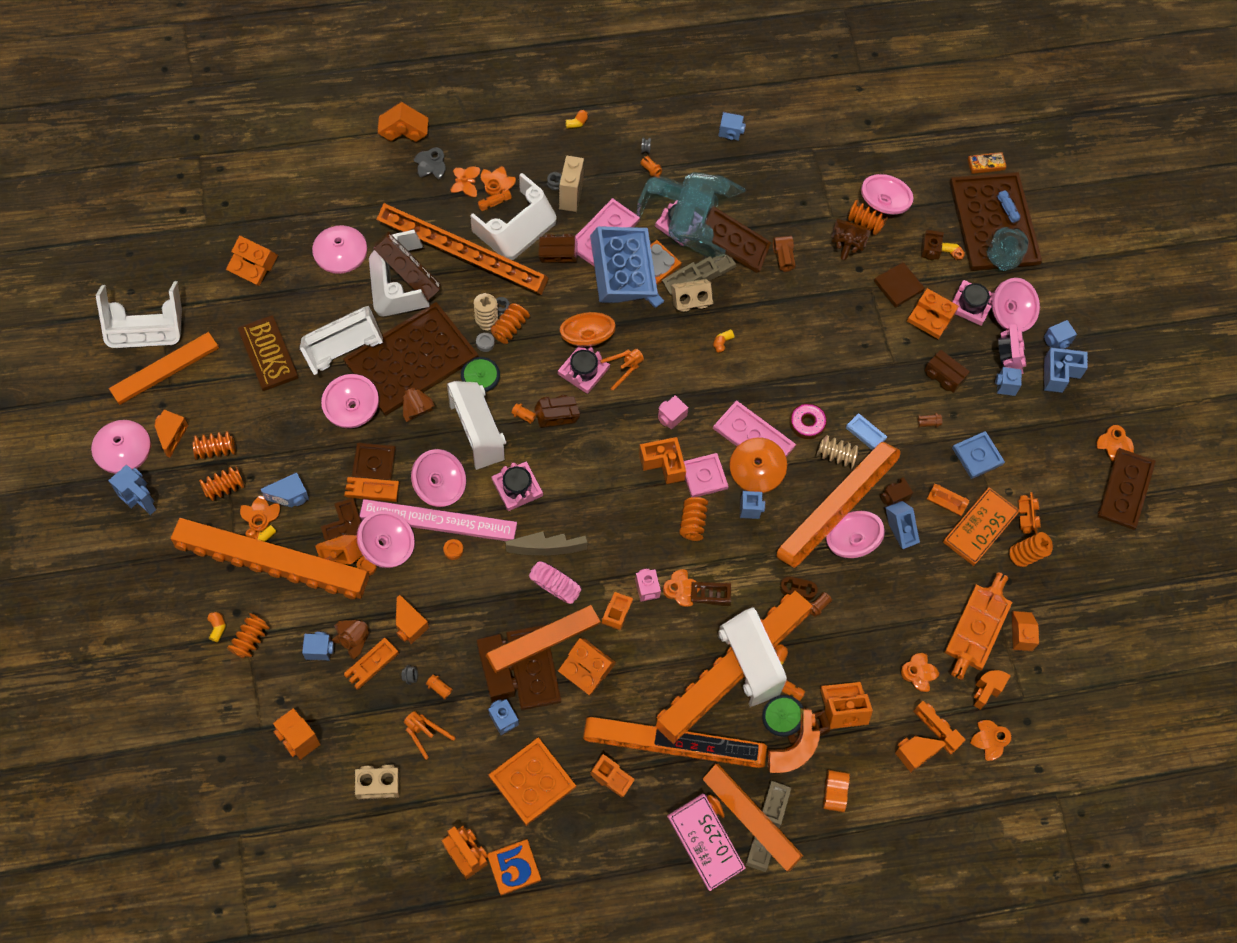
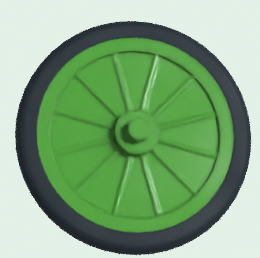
[461,357,500,392]
[762,695,804,737]

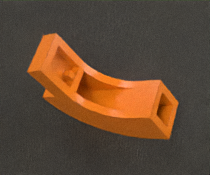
[767,708,820,773]

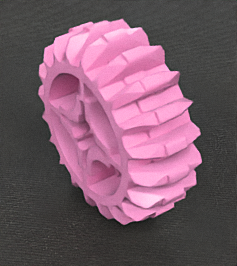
[529,562,581,604]

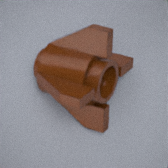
[402,388,435,422]
[332,620,369,659]

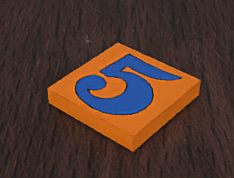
[487,839,541,896]

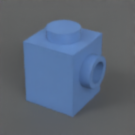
[719,112,746,140]
[1044,320,1077,349]
[995,367,1022,396]
[740,491,765,519]
[302,632,334,661]
[488,699,519,735]

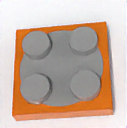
[650,240,682,285]

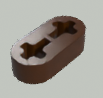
[780,577,818,601]

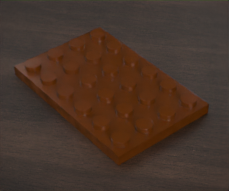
[950,172,1042,270]
[343,302,478,416]

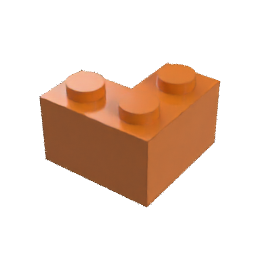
[377,102,428,142]
[639,437,686,484]
[273,708,320,760]

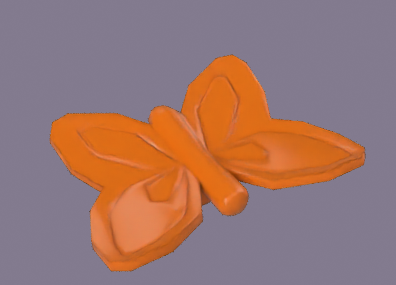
[451,166,480,198]

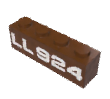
[374,231,440,301]

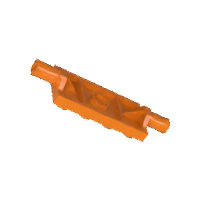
[944,573,1012,679]

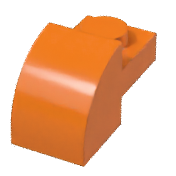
[602,592,633,631]
[973,670,1011,710]
[590,754,635,797]

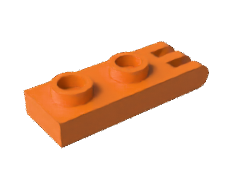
[344,477,399,502]
[344,638,399,690]

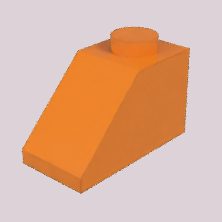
[155,410,188,457]
[315,535,363,564]
[396,595,429,644]
[1011,611,1039,651]
[895,736,946,773]

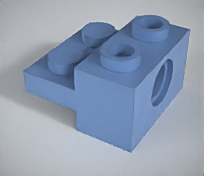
[108,465,156,515]

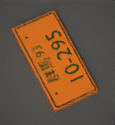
[943,488,1020,566]

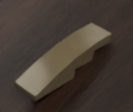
[662,252,736,295]
[505,532,588,556]
[746,781,791,872]

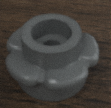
[401,665,418,685]

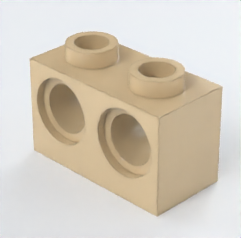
[671,279,713,311]
[355,765,400,799]

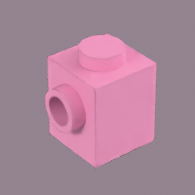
[658,396,688,429]
[635,569,661,602]

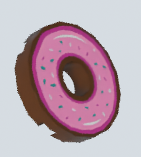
[789,403,827,439]

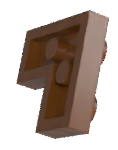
[321,498,361,541]

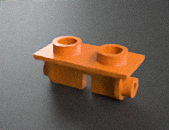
[927,484,969,516]
[1018,492,1041,534]

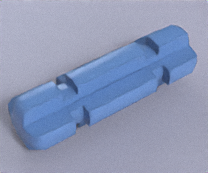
[998,190,1021,223]

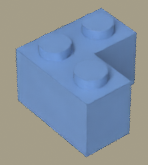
[1044,348,1088,393]

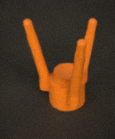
[600,349,644,390]
[404,711,455,759]

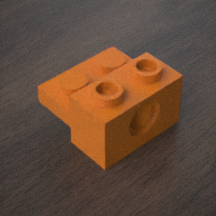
[226,235,278,286]
[907,288,959,339]
[558,638,616,695]
[820,682,873,729]
[442,826,488,880]

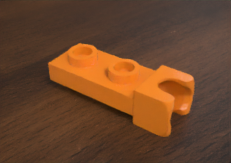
[913,701,966,755]

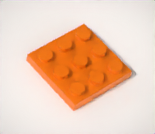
[488,737,576,826]

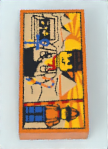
[968,153,1006,174]

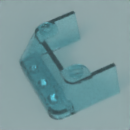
[669,172,746,258]
[636,176,718,241]

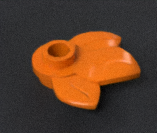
[481,166,516,195]
[1097,425,1134,462]
[240,495,280,532]
[663,569,701,607]
[901,653,939,692]
[970,720,1011,761]

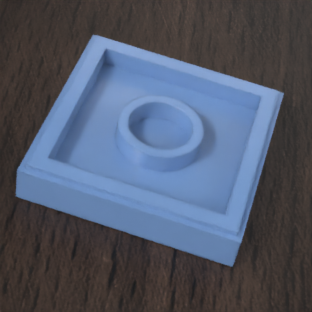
[952,431,1005,479]

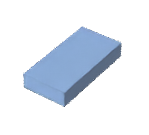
[846,413,887,450]

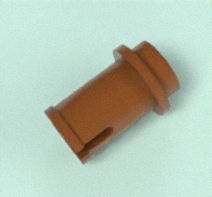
[918,413,942,428]
[810,592,832,617]

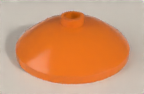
[560,312,615,347]
[730,437,787,493]

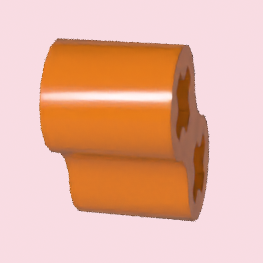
[823,770,850,812]

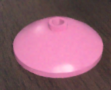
[861,174,913,214]
[312,226,367,274]
[992,278,1040,332]
[321,374,379,428]
[91,420,151,474]
[411,449,466,507]
[357,510,414,568]
[826,511,885,558]

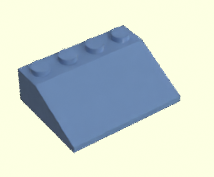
[590,226,658,303]

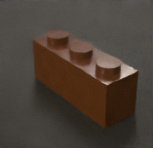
[477,634,518,703]

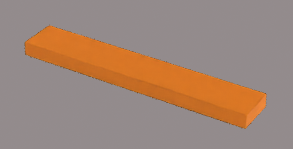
[109,332,219,405]
[486,605,601,673]
[703,764,803,871]

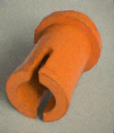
[640,156,662,177]
[511,403,536,424]
[426,674,453,700]

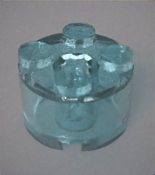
[987,227,1028,271]

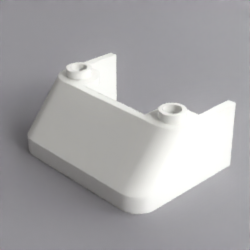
[471,173,556,260]
[369,230,430,316]
[96,281,182,348]
[300,306,383,375]
[447,381,506,470]
[718,607,787,707]

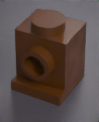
[921,230,944,260]
[881,477,913,506]

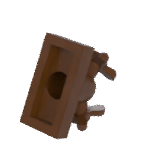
[832,219,871,260]

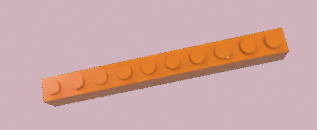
[376,203,549,295]
[170,518,369,599]
[656,591,813,744]

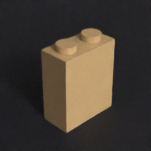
[559,155,584,212]

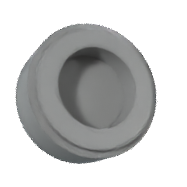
[476,333,495,352]

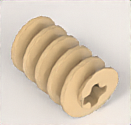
[474,293,498,331]
[816,435,858,469]

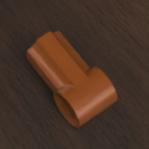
[773,236,796,272]

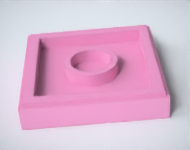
[684,453,729,497]

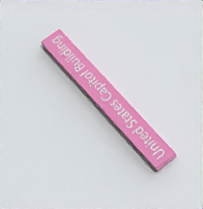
[359,499,517,541]

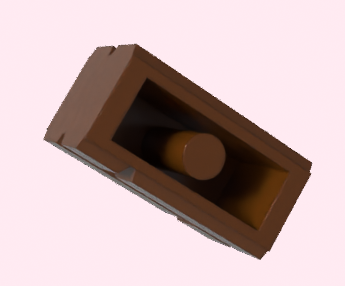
[539,234,578,263]
[925,350,970,393]
[534,395,580,427]

